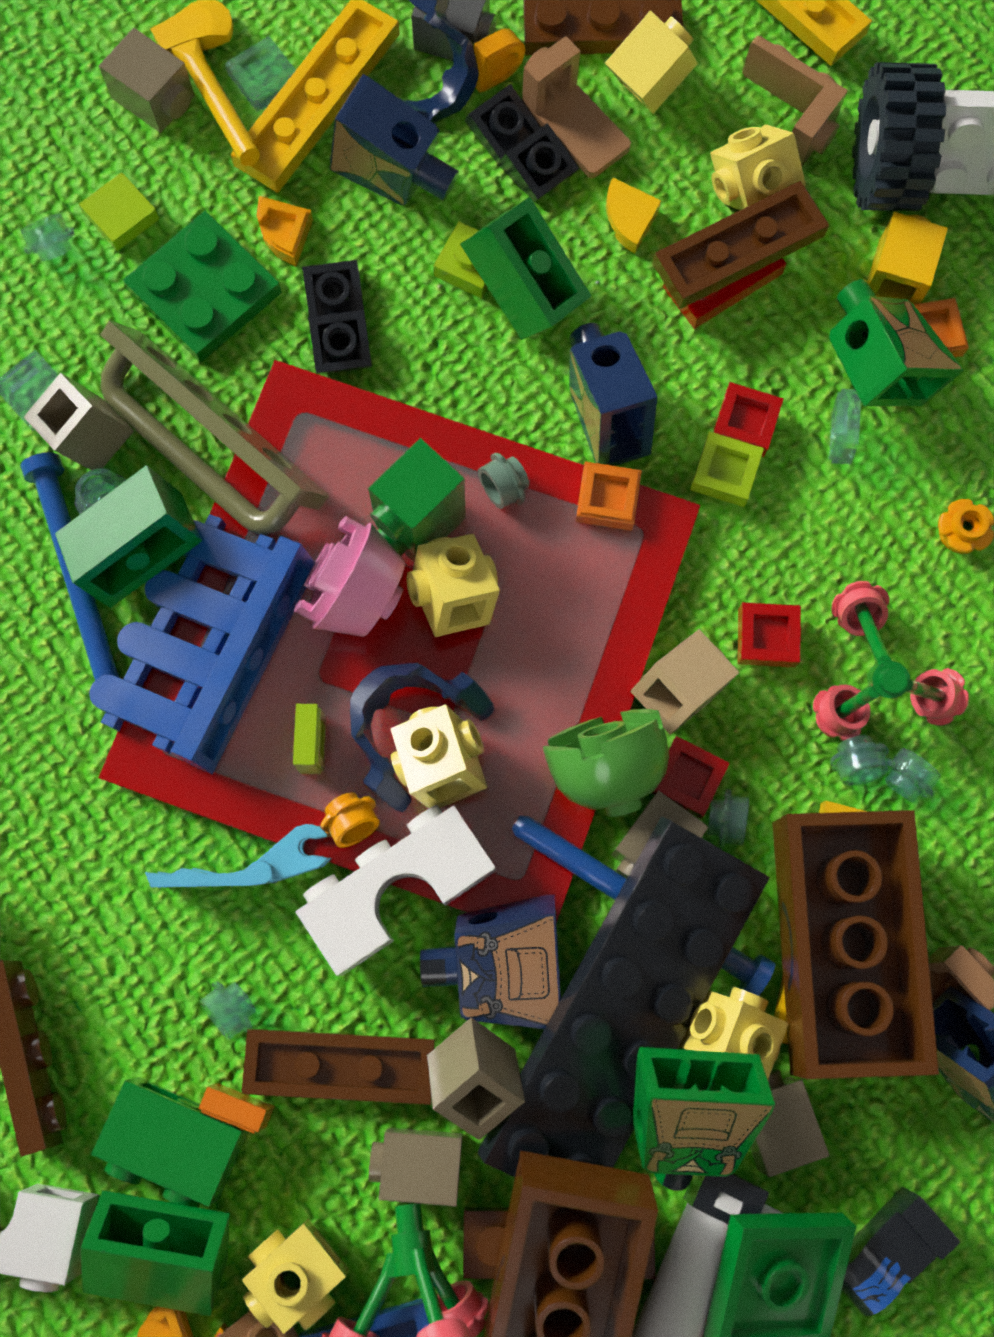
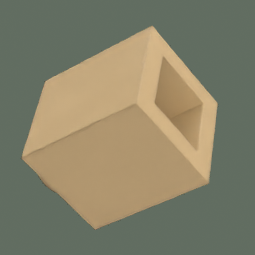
[630,629,740,735]

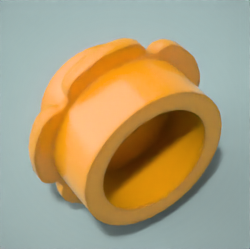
[938,499,994,554]
[321,792,380,848]

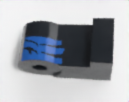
[842,1187,960,1317]

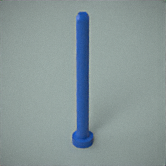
[20,452,119,680]
[512,815,775,996]

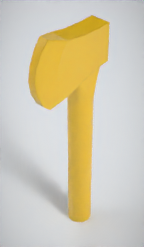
[150,0,260,166]

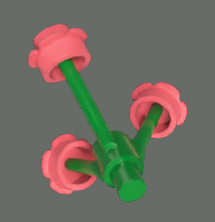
[813,581,969,741]
[321,1203,489,1337]

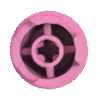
[294,516,405,637]

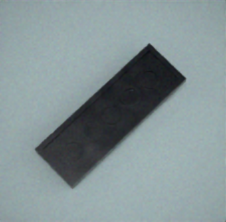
[477,816,770,1177]

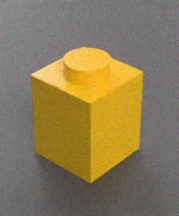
[867,212,948,304]

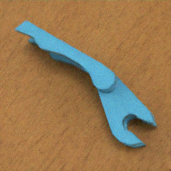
[145,824,332,888]

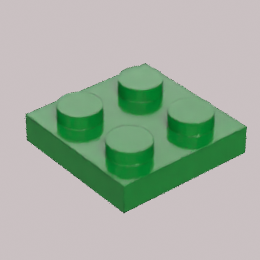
[123,211,282,363]
[704,1212,857,1337]

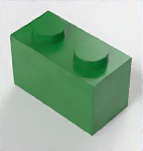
[460,197,592,340]
[368,438,466,562]
[55,465,202,608]
[91,1077,248,1208]
[80,1190,230,1316]

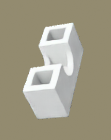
[295,805,496,976]
[0,1184,99,1292]

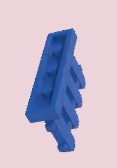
[89,514,315,775]

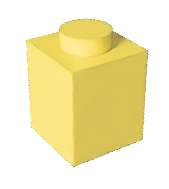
[605,10,698,114]

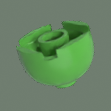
[543,709,669,817]

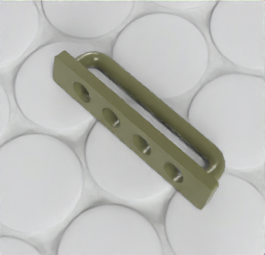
[100,320,329,535]

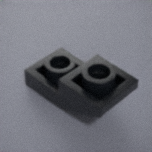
[464,84,579,202]
[302,260,372,375]

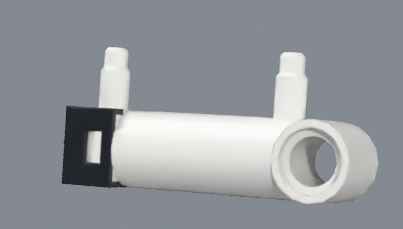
[631,1173,782,1337]

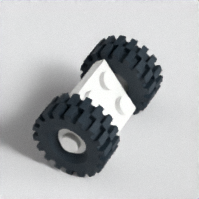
[852,62,994,211]

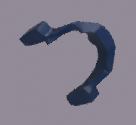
[399,0,479,123]
[350,663,495,812]

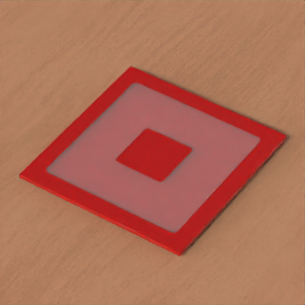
[98,360,701,923]

